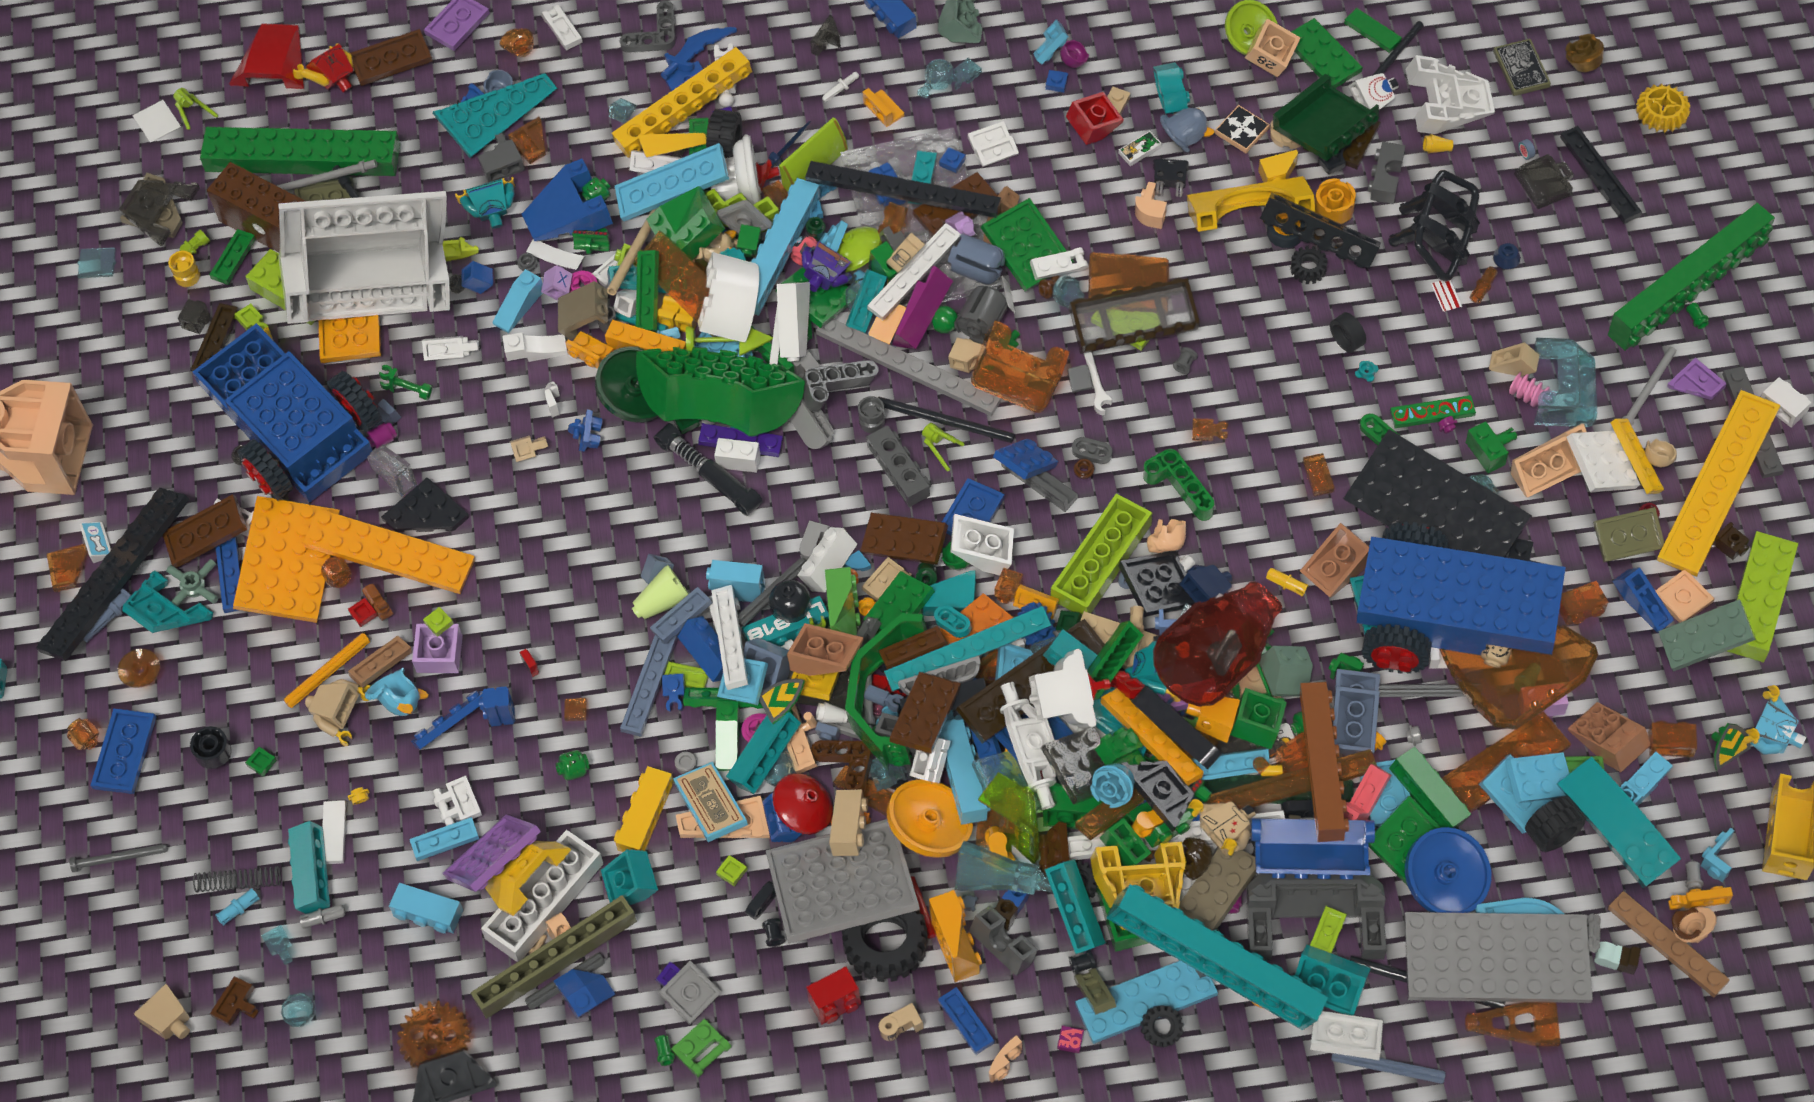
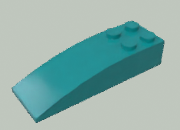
[1557,756,1681,888]

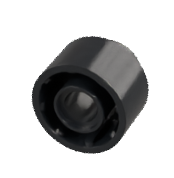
[190,726,232,769]

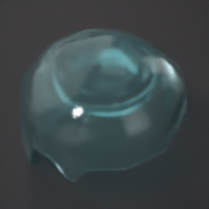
[281,992,316,1027]

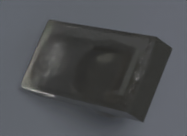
[1207,630,1242,676]

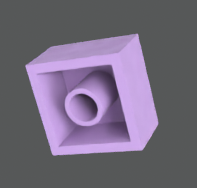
[412,624,463,673]

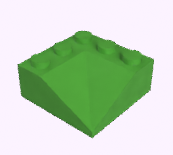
[825,567,861,635]

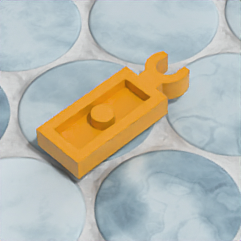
[1668,886,1733,910]

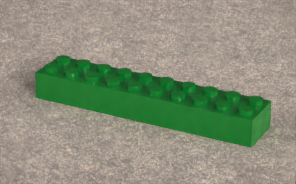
[200,127,401,176]
[1608,203,1775,351]

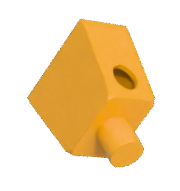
[1186,694,1240,743]

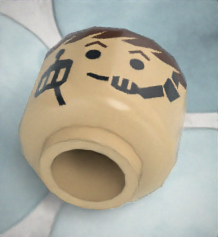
[1481,644,1512,668]

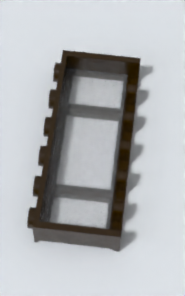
[1069,278,1200,354]

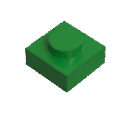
[245,747,277,777]

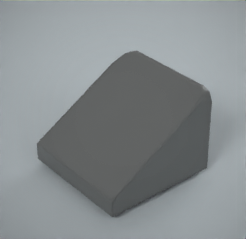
[1068,364,1092,393]

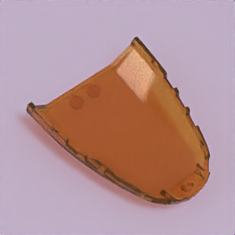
[1439,625,1598,730]

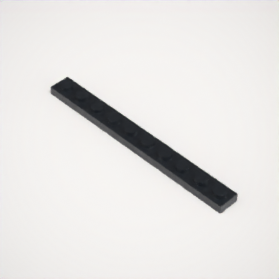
[805,161,1001,218]

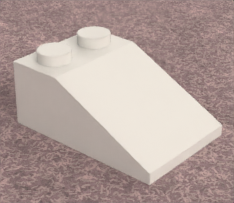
[951,514,1014,576]

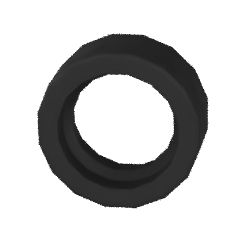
[1330,312,1366,353]

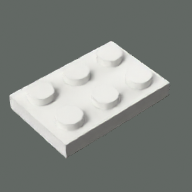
[1310,1011,1383,1060]

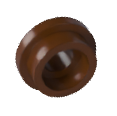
[1074,459,1094,479]

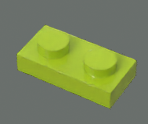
[1310,906,1347,953]

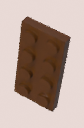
[350,29,433,86]
[913,172,998,237]
[163,494,247,568]
[860,512,948,565]
[890,672,960,754]

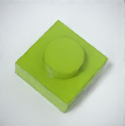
[423,607,454,637]
[716,855,747,886]

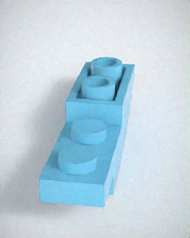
[1621,752,1673,806]

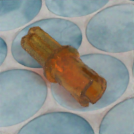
[1469,266,1498,304]

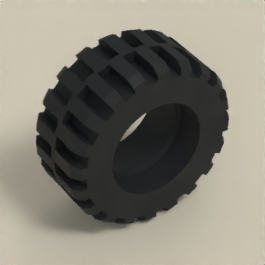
[842,910,928,982]

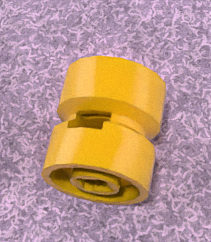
[168,251,200,287]

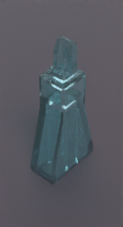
[955,841,1053,895]

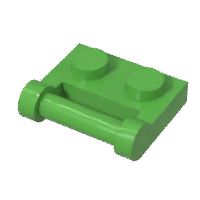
[671,1019,732,1078]

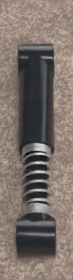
[653,423,763,516]

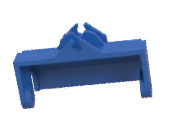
[1250,819,1375,879]

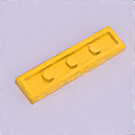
[1610,418,1664,494]

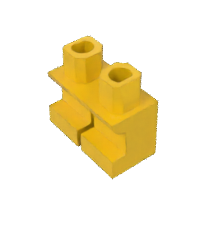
[657,290,700,332]

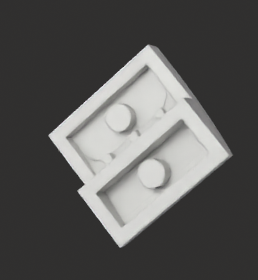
[967,121,1019,167]

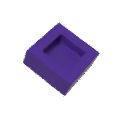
[655,962,680,987]

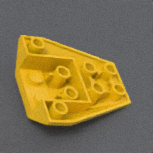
[485,841,571,916]

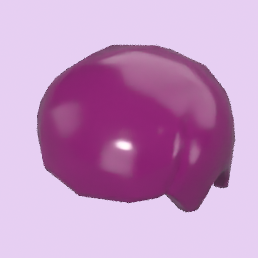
[1060,40,1089,68]

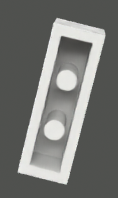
[797,527,857,592]

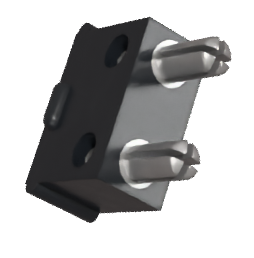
[1153,159,1189,197]

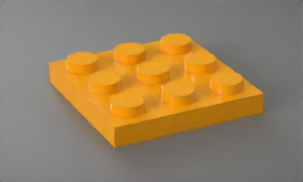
[318,315,381,363]

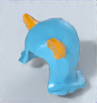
[365,668,428,716]

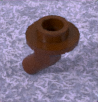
[1038,275,1060,299]

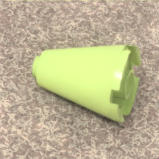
[632,565,689,619]

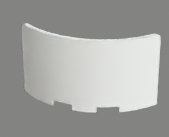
[698,252,759,342]

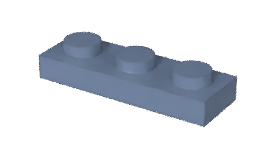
[650,587,712,644]

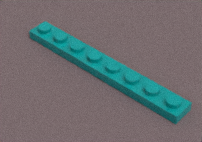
[884,606,1051,692]

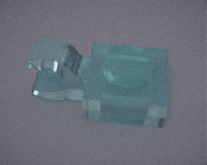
[261,925,293,965]

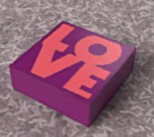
[1057,1026,1084,1054]

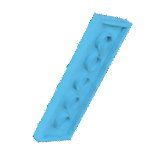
[615,143,729,221]
[1075,961,1218,1044]

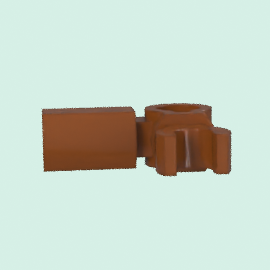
[362,584,393,621]

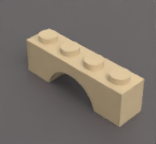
[948,337,1034,389]

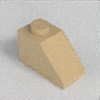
[1489,342,1540,376]

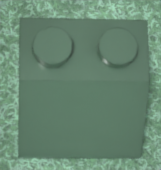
[1258,646,1313,697]

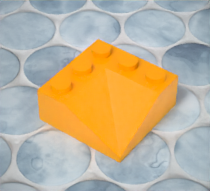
[929,890,982,982]

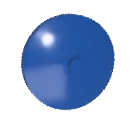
[1405,827,1491,913]

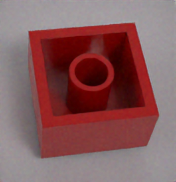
[806,966,861,1025]

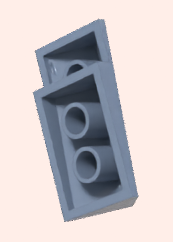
[1332,669,1380,758]

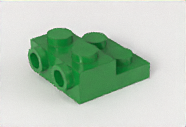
[1095,727,1146,766]

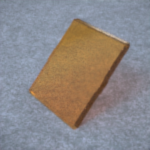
[1088,252,1169,314]

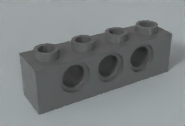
[866,425,931,507]

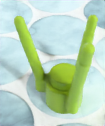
[174,88,218,130]
[922,423,964,472]

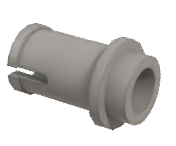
[1685,862,1704,891]

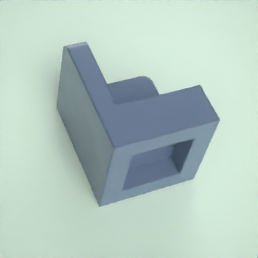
[641,554,674,584]

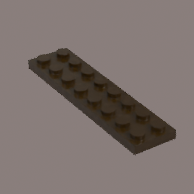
[956,619,1105,744]

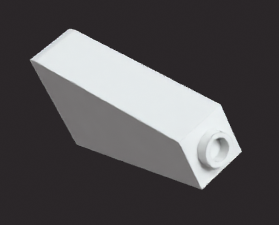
[777,282,810,361]

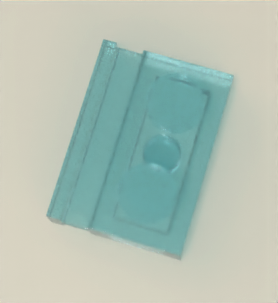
[870,758,907,791]

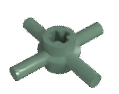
[166,559,218,607]

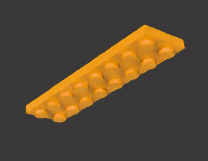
[303,509,475,594]

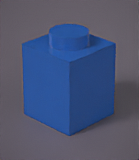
[461,261,494,294]

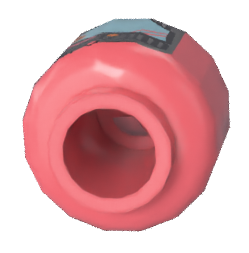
[791,236,818,266]

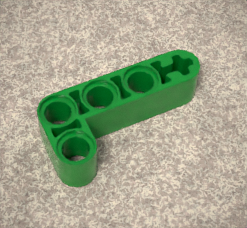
[1143,449,1214,521]

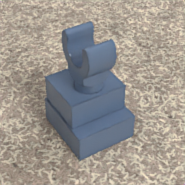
[370,399,401,430]

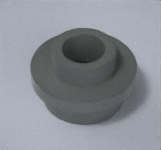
[517,253,537,271]

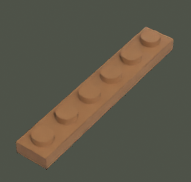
[1608,891,1730,998]

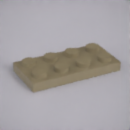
[1179,848,1256,930]

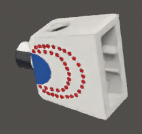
[1348,73,1398,109]

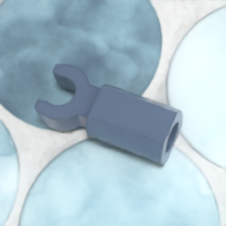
[864,684,903,712]

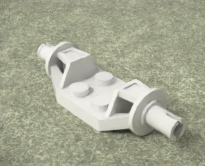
[1000,682,1060,810]

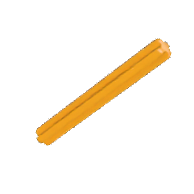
[284,633,370,708]

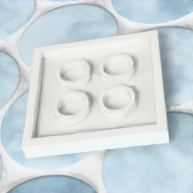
[1567,431,1640,492]

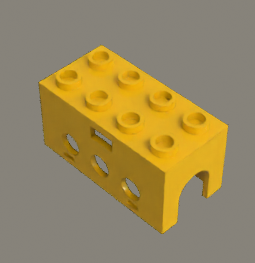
[1762,774,1814,880]

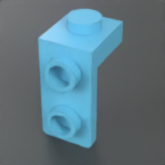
[1701,828,1735,882]

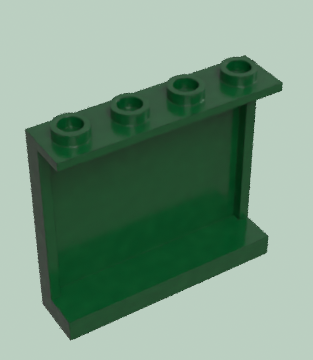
[1273,74,1379,161]

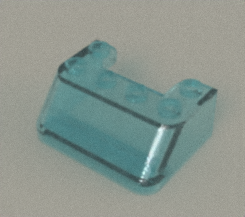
[1533,338,1597,427]

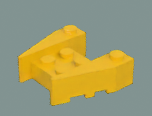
[1090,842,1186,930]

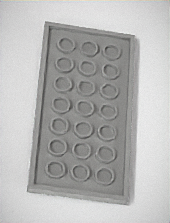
[1404,912,1593,1003]

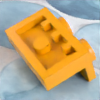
[565,331,614,368]

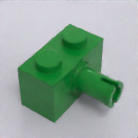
[1465,421,1517,473]

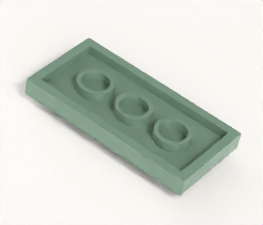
[1658,599,1756,671]

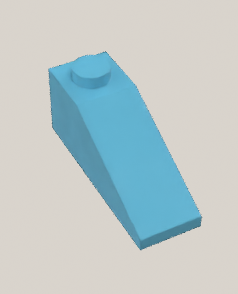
[492,269,543,333]

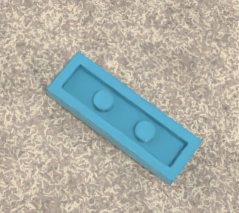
[410,817,479,861]

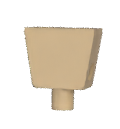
[134,984,190,1039]

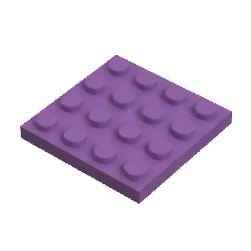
[442,814,541,892]

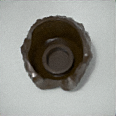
[1183,837,1212,881]

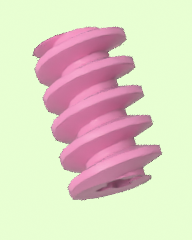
[1509,372,1557,411]

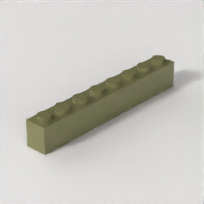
[470,895,637,1019]

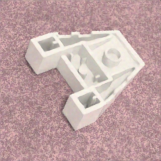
[1406,55,1495,134]

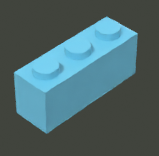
[389,883,463,933]

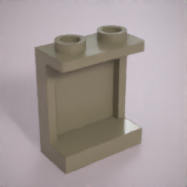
[558,281,608,340]

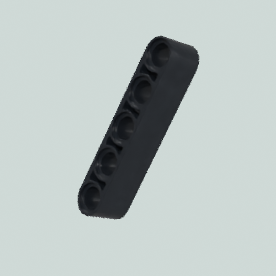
[1131,685,1222,769]

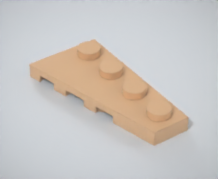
[676,796,770,838]

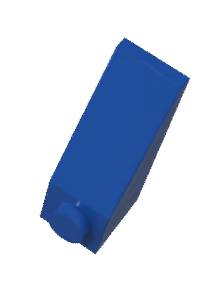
[1612,567,1674,632]

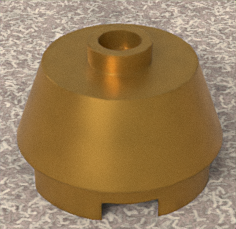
[1566,34,1604,72]

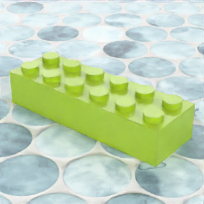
[1051,494,1152,615]
[1727,531,1798,662]

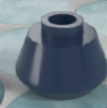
[1493,243,1521,269]

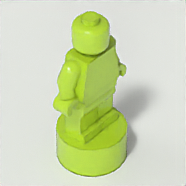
[179,229,210,254]

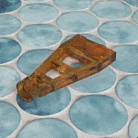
[1465,1002,1560,1046]

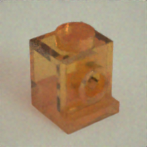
[994,568,1023,604]

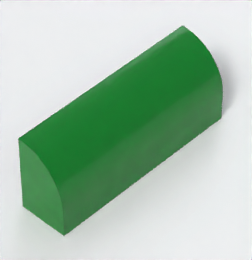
[1087,621,1144,700]

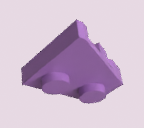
[1667,357,1726,400]

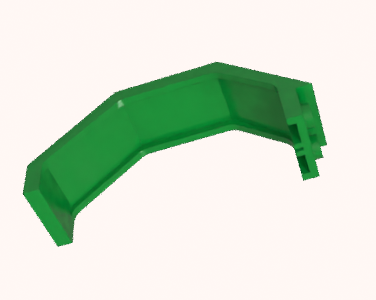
[845,613,927,771]

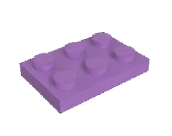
[424,0,490,51]

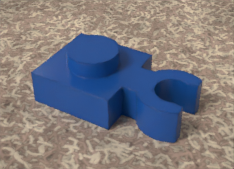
[662,673,685,712]

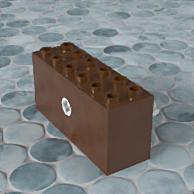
[207,162,305,253]

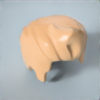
[1147,519,1186,553]

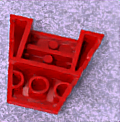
[229,24,304,89]

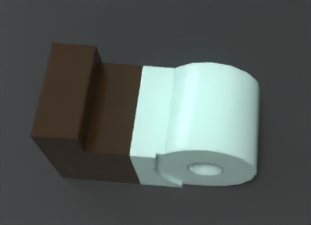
[1594,942,1641,975]

